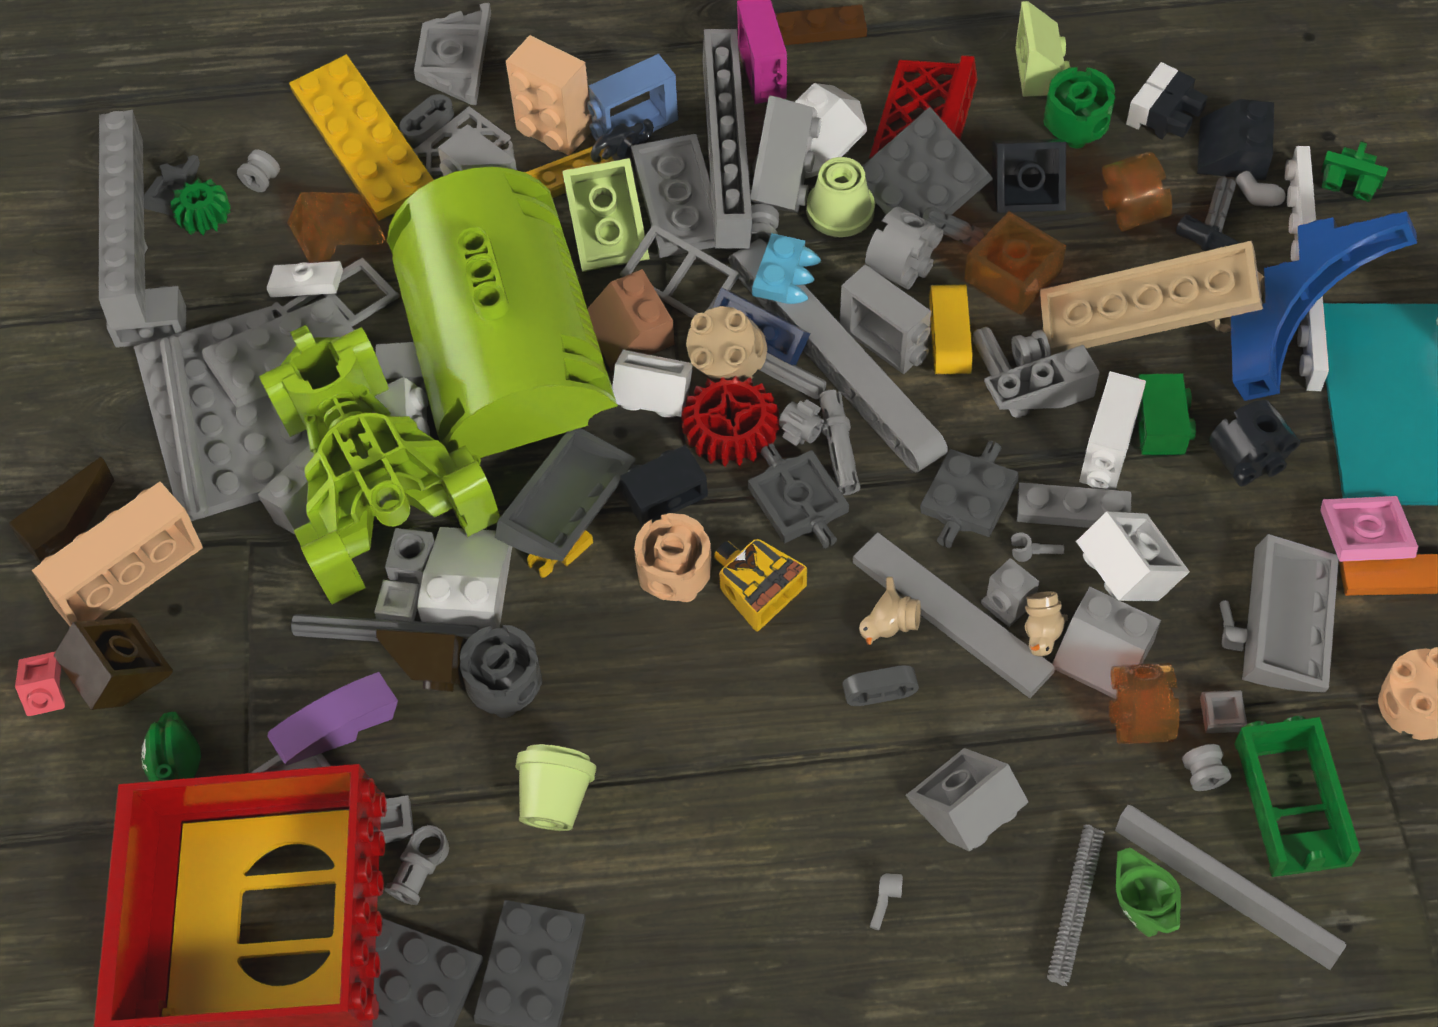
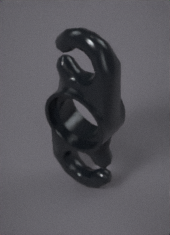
[590,119,654,164]

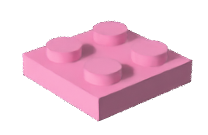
[1320,496,1418,562]

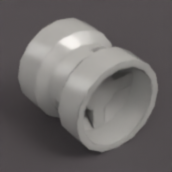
[750,204,779,244]

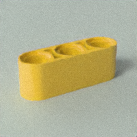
[929,284,972,374]

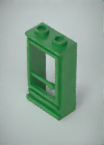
[1234,716,1361,877]

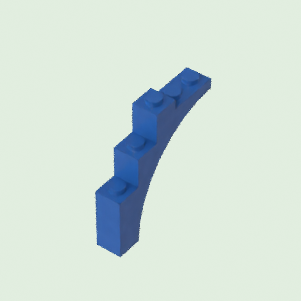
[1231,211,1417,401]

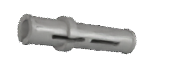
[819,389,860,495]

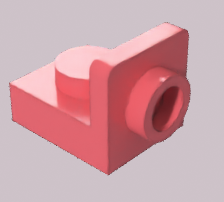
[15,651,65,716]

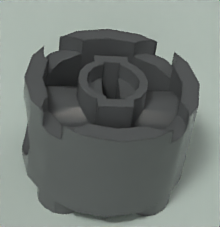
[460,625,542,718]

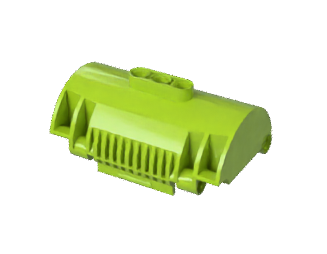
[387,167,618,465]

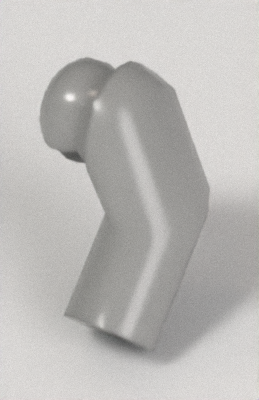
[1235,171,1286,206]

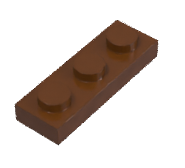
[775,4,867,45]

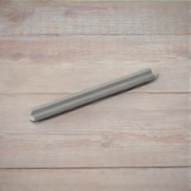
[160,336,209,520]

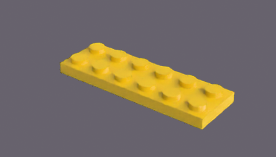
[289,54,434,221]

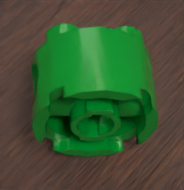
[1043,67,1115,149]

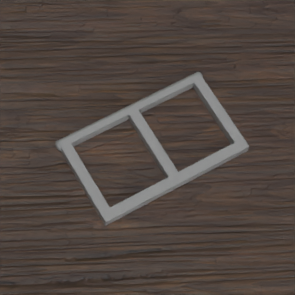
[620,224,740,318]
[277,258,400,327]

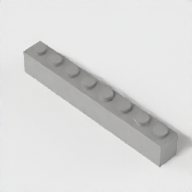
[702,29,752,248]
[99,110,146,329]

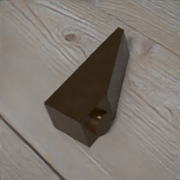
[9,457,115,563]

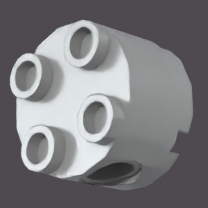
[865,206,944,289]

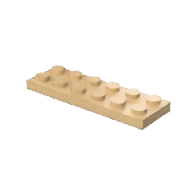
[1040,241,1263,356]

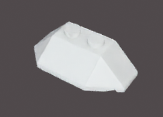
[752,83,867,179]

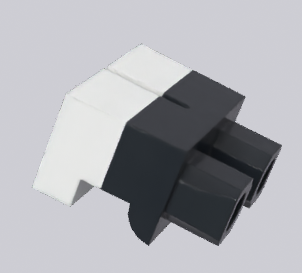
[1126,62,1208,140]

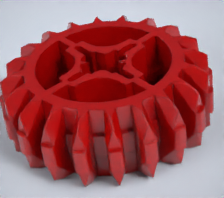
[682,376,779,467]

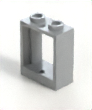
[840,264,931,374]

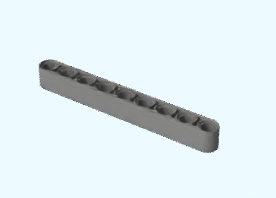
[729,239,948,473]

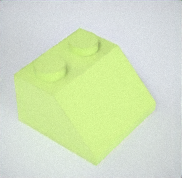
[1015,1,1070,97]

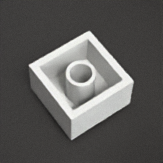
[1076,511,1190,601]

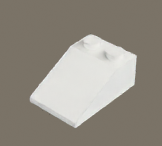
[417,527,512,630]

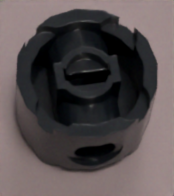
[1209,400,1301,487]

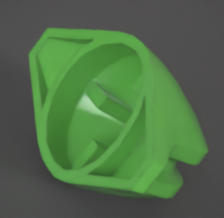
[1116,848,1181,937]

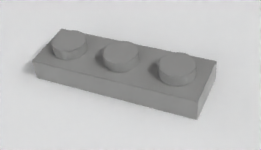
[1017,483,1131,528]

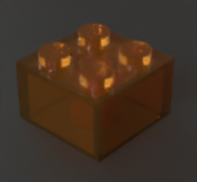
[964,211,1066,315]

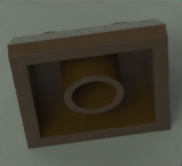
[54,618,173,710]
[376,629,468,692]

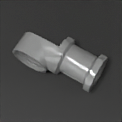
[385,825,449,905]

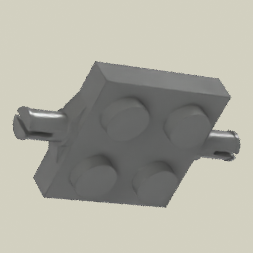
[920,441,1018,548]
[748,444,849,548]

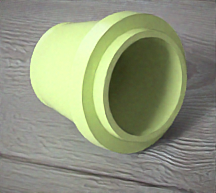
[806,157,875,237]
[515,744,596,831]

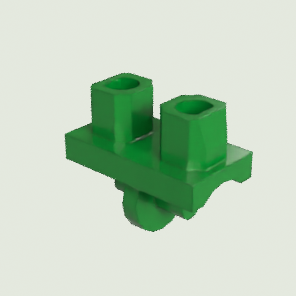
[1321,141,1388,202]

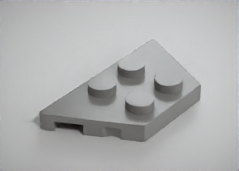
[414,3,491,105]

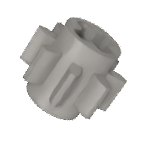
[779,399,824,446]

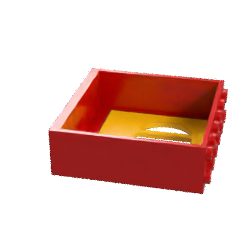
[94,764,387,1027]

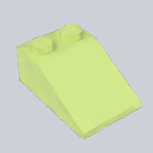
[562,158,650,272]

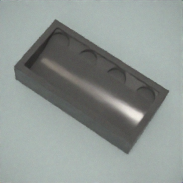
[495,428,636,561]

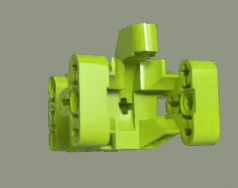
[259,325,500,605]

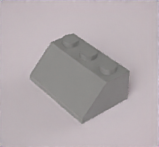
[750,96,821,213]

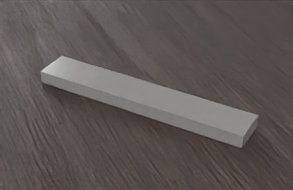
[853,532,1055,698]
[1115,805,1346,970]

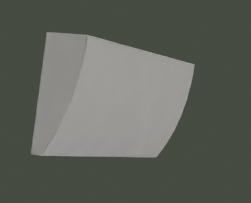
[1242,534,1338,692]

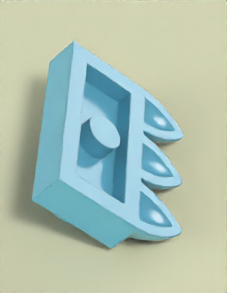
[752,233,821,304]

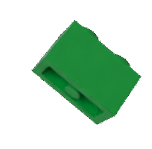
[1137,374,1196,455]

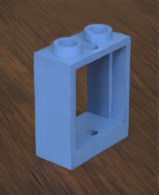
[587,54,678,141]

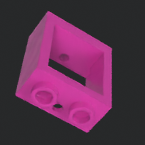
[737,0,787,104]

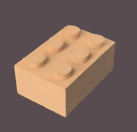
[506,35,592,156]

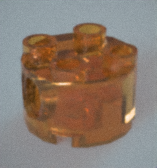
[1102,152,1172,232]
[1109,663,1179,744]

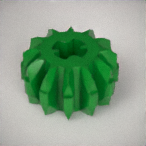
[170,177,231,236]

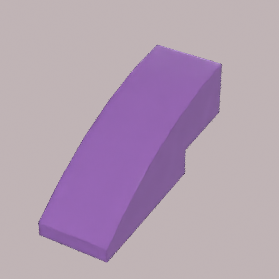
[267,672,398,766]

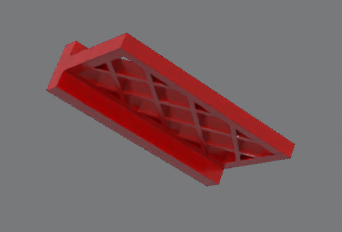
[869,56,978,159]

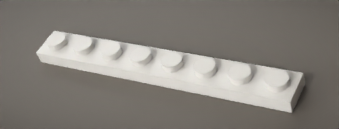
[1285,146,1329,391]

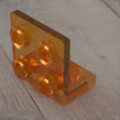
[287,192,386,263]

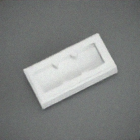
[267,261,343,297]

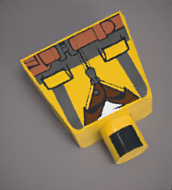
[714,539,807,632]

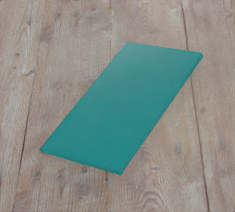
[1323,303,1438,506]

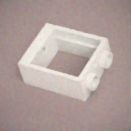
[1079,371,1146,490]

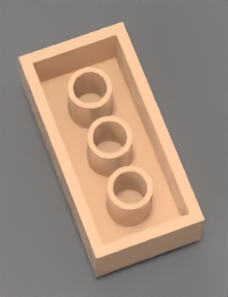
[32,482,203,626]

